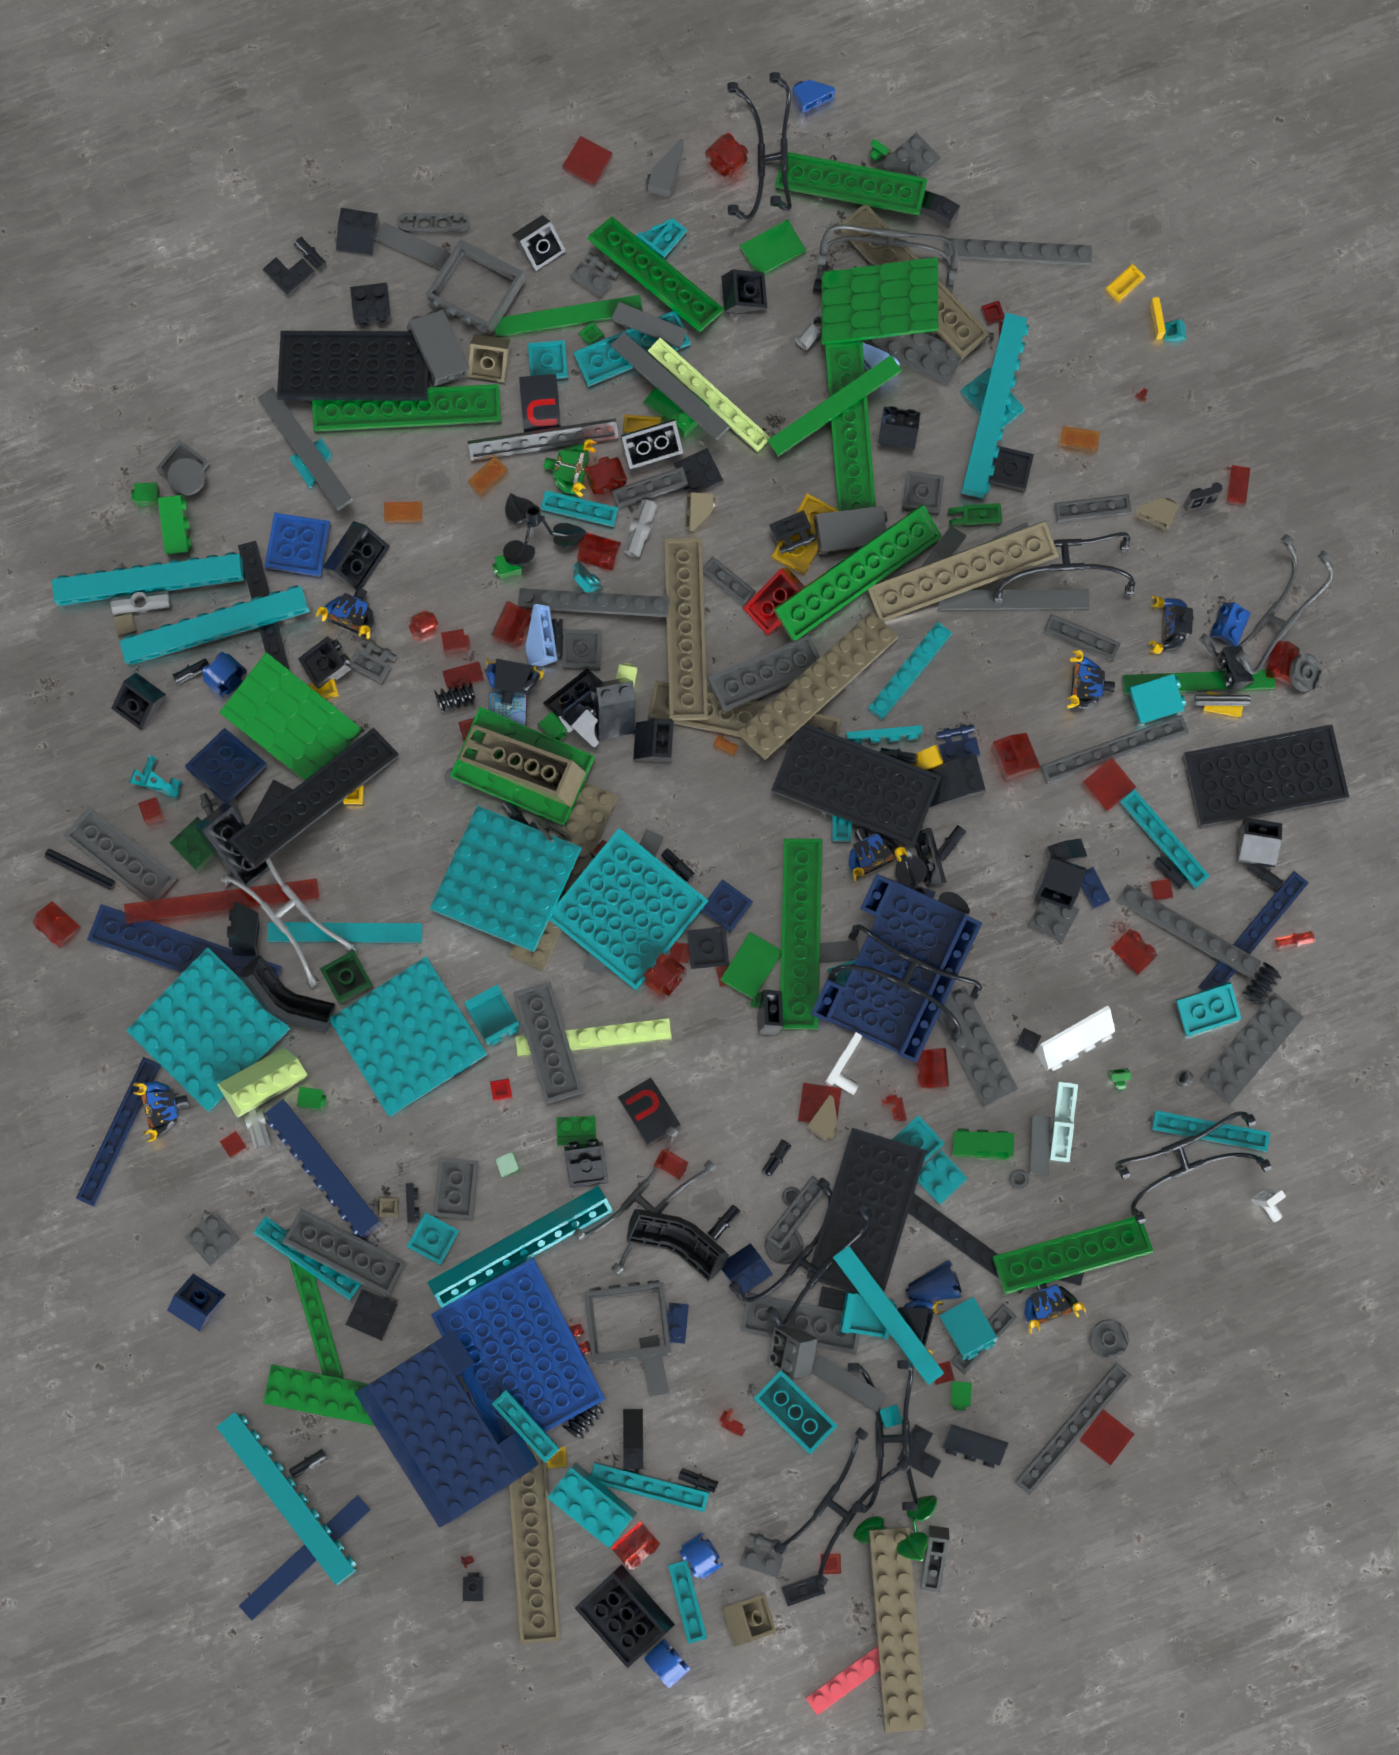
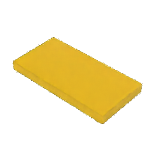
[771,493,838,575]

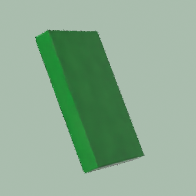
[740,219,806,274]
[720,932,781,1000]

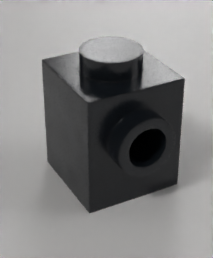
[463,1572,484,1601]

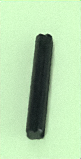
[44,849,115,890]

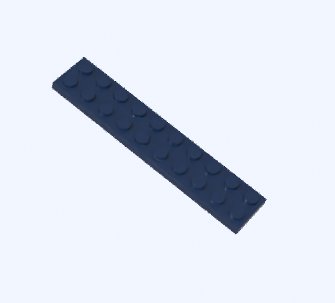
[87,904,283,980]

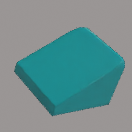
[1164,319,1187,342]
[879,1404,902,1429]

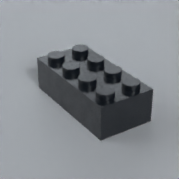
[194,803,273,887]

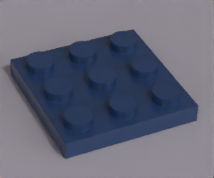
[185,728,267,804]

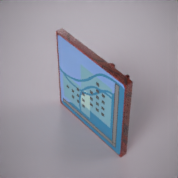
[488,692,527,726]

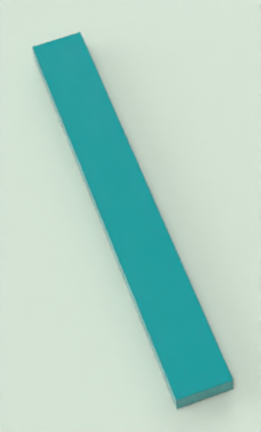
[267,922,422,943]
[833,1245,944,1385]

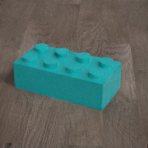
[753,1370,838,1455]
[547,1462,637,1548]

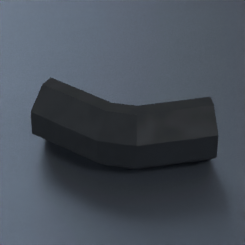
[239,955,335,1033]
[627,1209,729,1281]

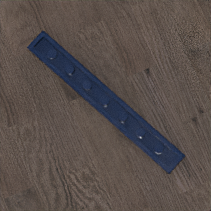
[1198,871,1309,991]
[76,1057,161,1207]
[239,1495,371,1621]

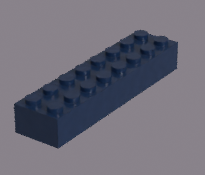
[264,1099,383,1239]

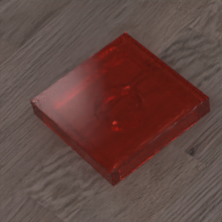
[562,136,613,185]
[1083,758,1136,811]
[798,1083,842,1123]
[1079,1409,1134,1465]

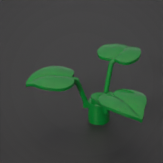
[853,1495,938,1561]

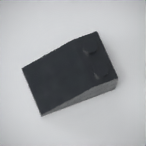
[590,677,635,740]
[927,754,986,808]

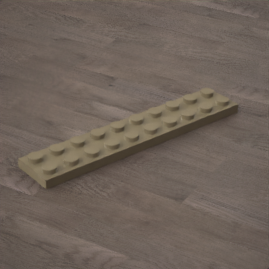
[838,205,990,359]
[868,520,1059,622]
[664,538,708,721]
[738,611,898,760]
[648,680,842,747]
[508,782,618,971]
[509,1443,560,1644]
[869,1526,925,1733]

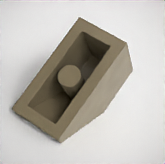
[685,493,715,531]
[1133,498,1179,530]
[807,1095,838,1142]

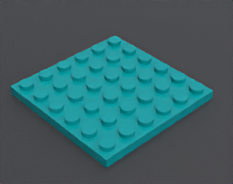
[429,805,582,952]
[549,828,709,990]
[126,947,291,1112]
[330,956,488,1117]

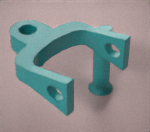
[129,755,182,799]

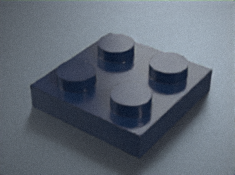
[700,879,753,933]

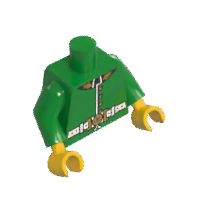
[543,439,596,497]

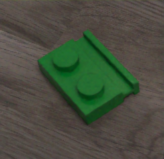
[557,1116,596,1146]

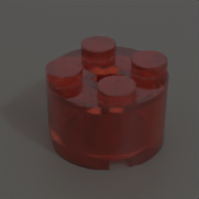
[705,132,748,178]
[584,456,628,496]
[643,953,687,999]

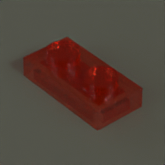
[1226,465,1250,506]
[442,661,484,689]

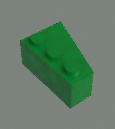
[158,495,192,554]
[951,1128,1015,1160]

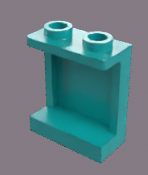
[1128,674,1186,724]
[464,984,521,1046]
[839,1291,897,1340]
[939,1297,997,1360]

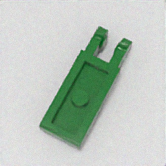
[948,503,1002,526]

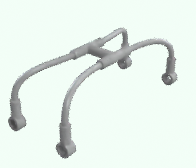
[220,858,358,989]

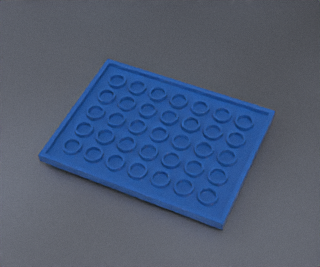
[431,1258,606,1443]

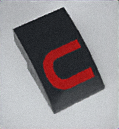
[519,374,561,432]
[618,1078,681,1146]

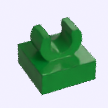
[869,139,891,161]
[1108,1068,1131,1090]

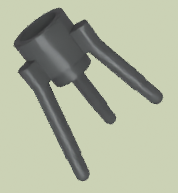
[530,816,572,843]

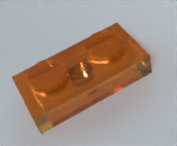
[1060,426,1100,452]
[468,456,508,496]
[384,501,422,523]

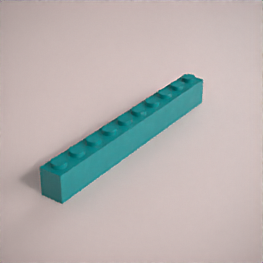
[961,313,1029,499]
[52,552,245,606]
[119,585,310,666]
[427,1185,613,1308]
[216,1412,357,1585]

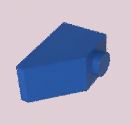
[792,80,835,113]

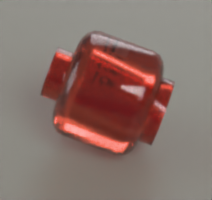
[408,610,438,638]

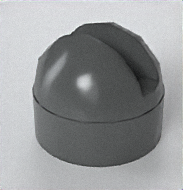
[1177,1069,1194,1086]

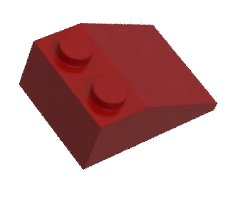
[743,568,805,635]

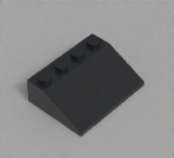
[575,1564,675,1668]

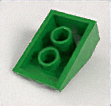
[643,387,710,439]

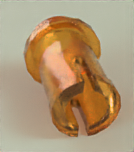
[713,735,739,756]

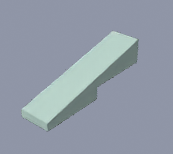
[1050,1081,1078,1162]

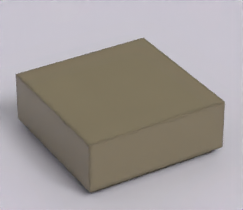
[113,613,137,637]
[378,1197,399,1217]

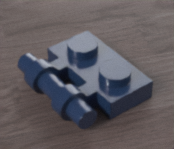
[936,724,981,763]

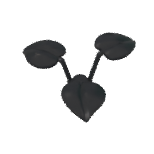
[503,493,586,566]
[895,851,970,915]

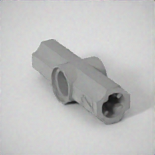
[795,308,821,350]
[624,499,657,557]
[111,590,170,615]
[243,1106,271,1149]

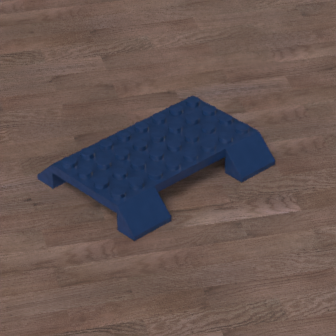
[811,874,982,1063]
[355,1330,539,1528]

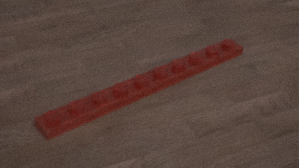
[124,878,319,924]

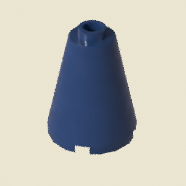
[906,1260,962,1301]

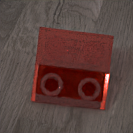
[991,733,1041,781]

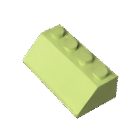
[217,1048,307,1118]

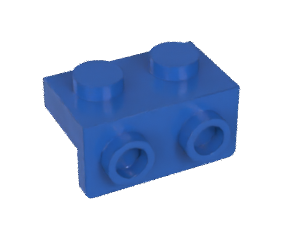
[1210,602,1251,646]

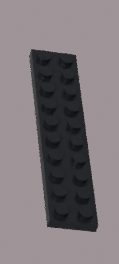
[229,727,399,869]

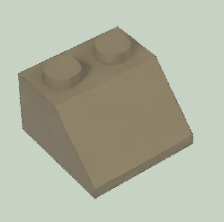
[468,334,511,383]
[722,1593,776,1646]

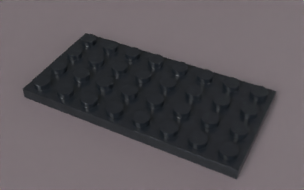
[277,331,429,401]
[771,723,941,847]
[1183,724,1349,827]
[807,1128,927,1293]

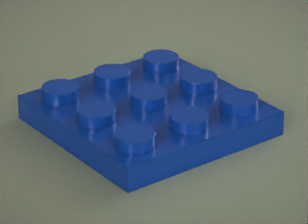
[264,512,331,577]

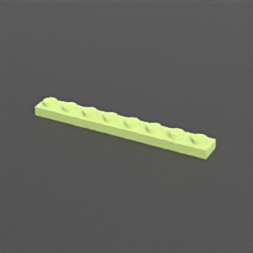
[647,338,771,452]
[516,1018,671,1057]

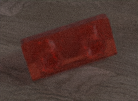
[577,532,621,570]
[491,601,532,645]
[1266,641,1300,684]
[33,901,80,948]
[1111,929,1158,975]
[917,1048,949,1089]
[611,1522,660,1571]

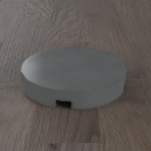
[167,458,205,495]
[1289,654,1322,692]
[764,1230,804,1265]
[1089,1319,1129,1359]

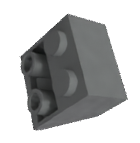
[768,1326,818,1379]

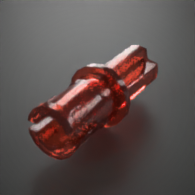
[1275,931,1315,949]

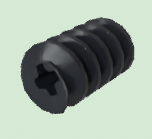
[434,680,475,713]
[1242,962,1282,1005]
[562,1404,604,1439]

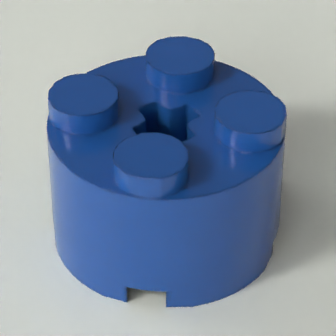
[202,651,247,697]
[679,1532,724,1579]
[644,1639,691,1688]

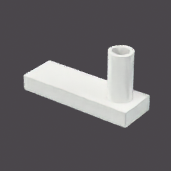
[824,1032,863,1095]
[1251,1188,1286,1222]

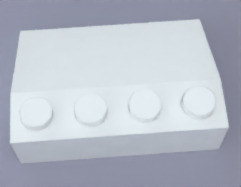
[1035,1006,1115,1072]

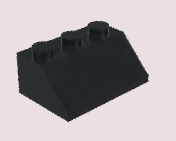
[621,419,683,469]
[323,521,390,590]
[543,669,603,733]
[941,1424,1009,1468]

